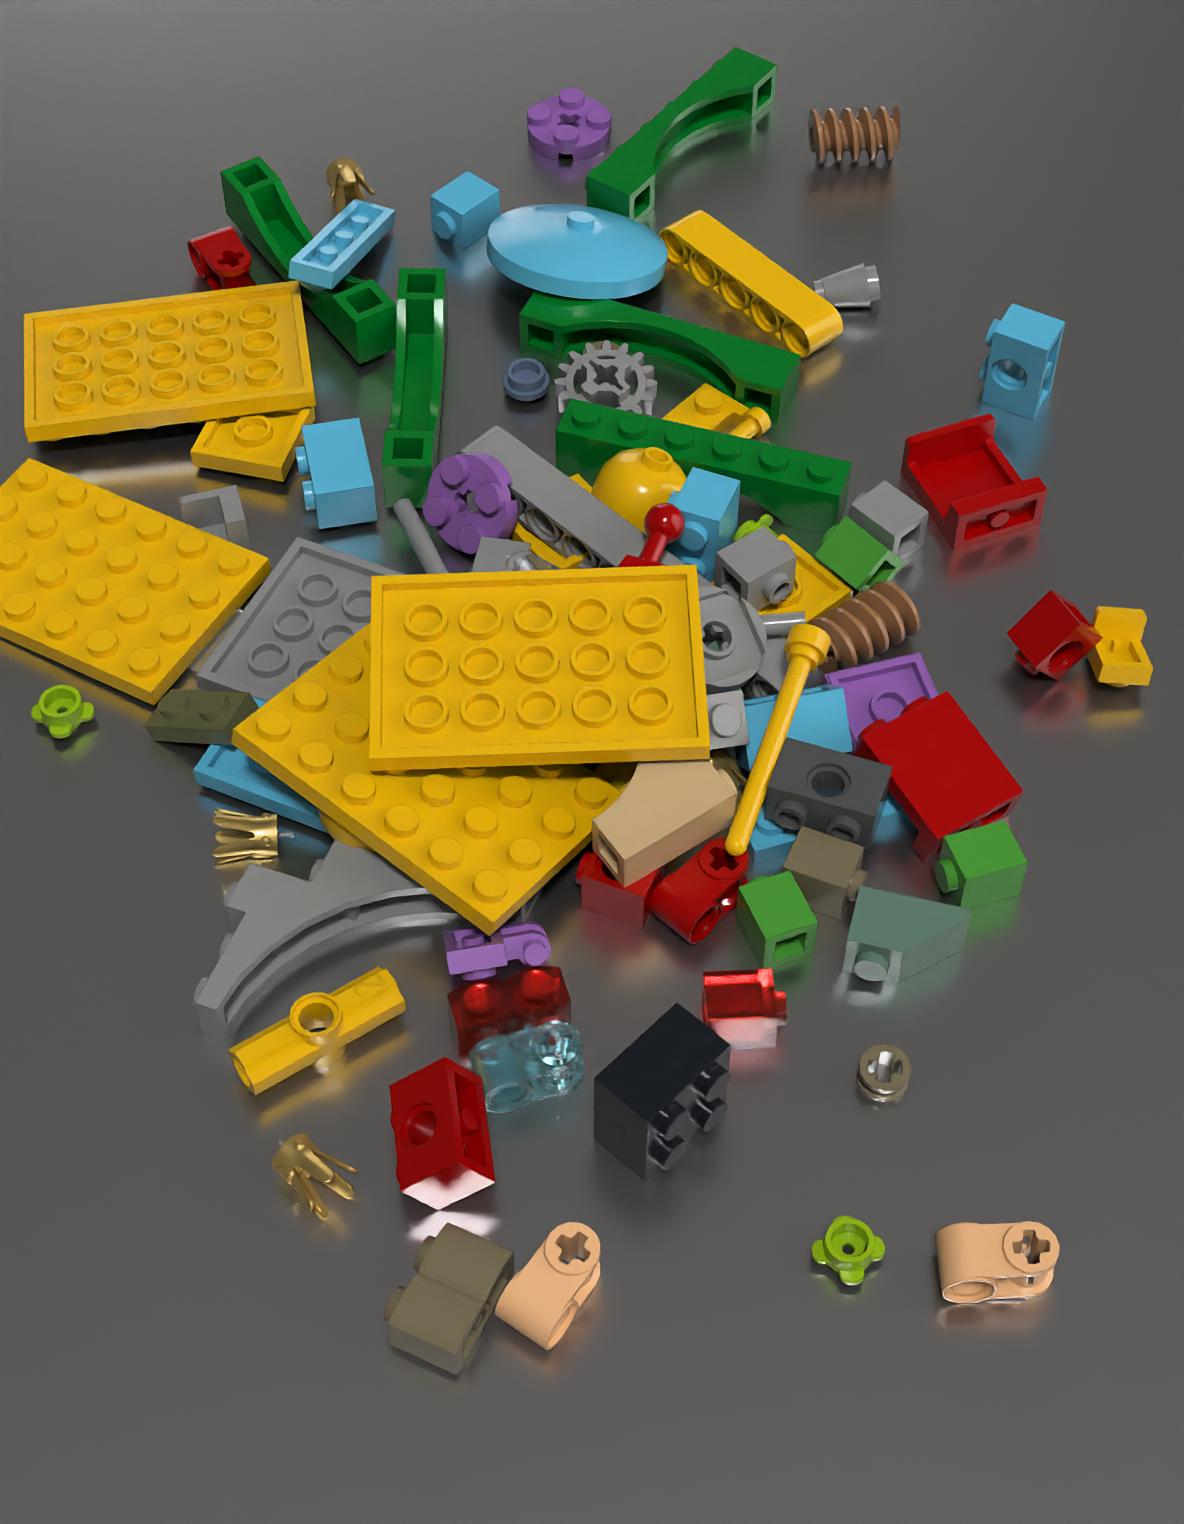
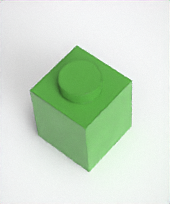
[814,515,905,592]
[934,820,1028,909]
[736,870,818,971]

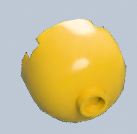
[591,447,687,536]

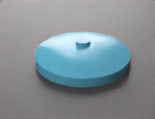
[486,204,668,299]

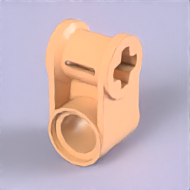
[935,1221,1060,1304]
[494,1222,601,1351]

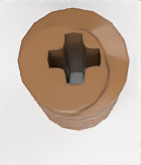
[808,106,900,165]
[807,580,921,674]

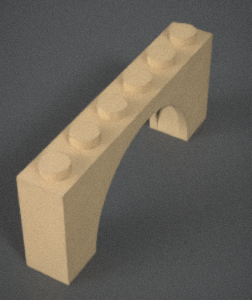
[592,759,738,888]

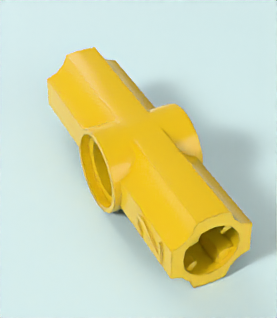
[228,966,406,1096]

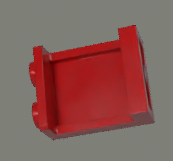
[901,413,1048,550]
[853,691,1024,863]

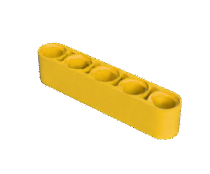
[659,210,843,358]

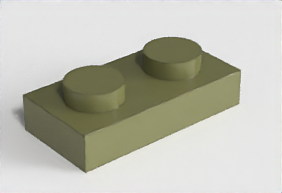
[144,689,259,745]

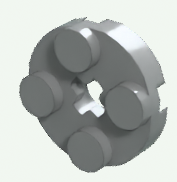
[698,586,767,694]

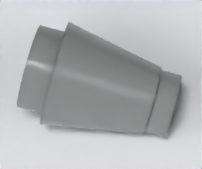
[813,262,881,308]

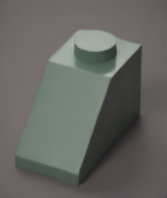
[842,886,972,984]

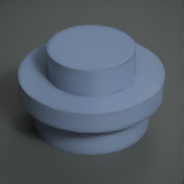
[503,358,550,401]

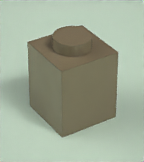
[782,826,869,921]

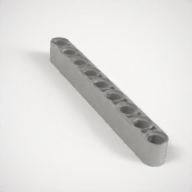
[454,425,820,699]

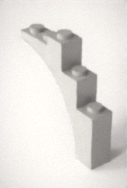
[193,840,542,1041]

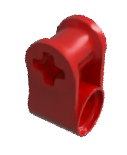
[187,225,256,291]
[648,838,749,944]

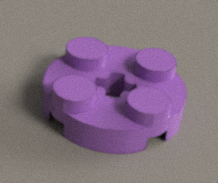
[527,88,612,161]
[422,452,518,554]

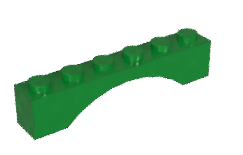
[585,47,777,222]
[220,156,397,364]
[382,268,448,508]
[519,290,801,425]
[555,398,852,535]

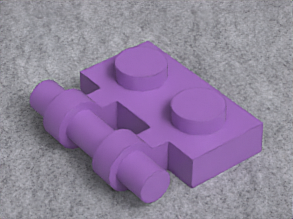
[442,921,551,980]

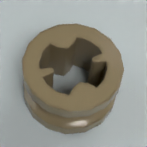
[856,1044,912,1102]

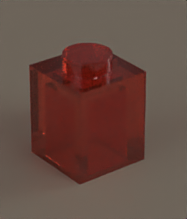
[701,968,787,1050]

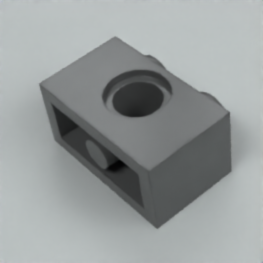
[764,737,893,849]

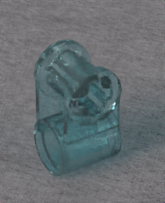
[468,1020,585,1114]

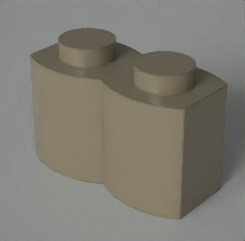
[384,1222,514,1375]

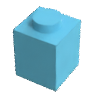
[430,171,500,250]

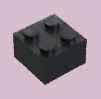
[594,1003,731,1182]

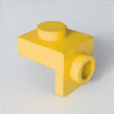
[1086,606,1153,687]

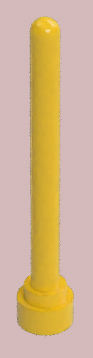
[725,624,831,856]

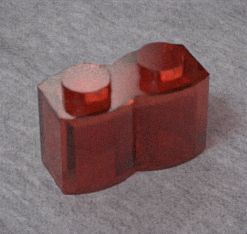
[447,966,571,1068]

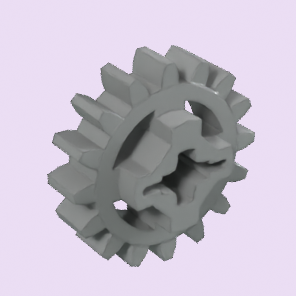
[554,340,657,415]

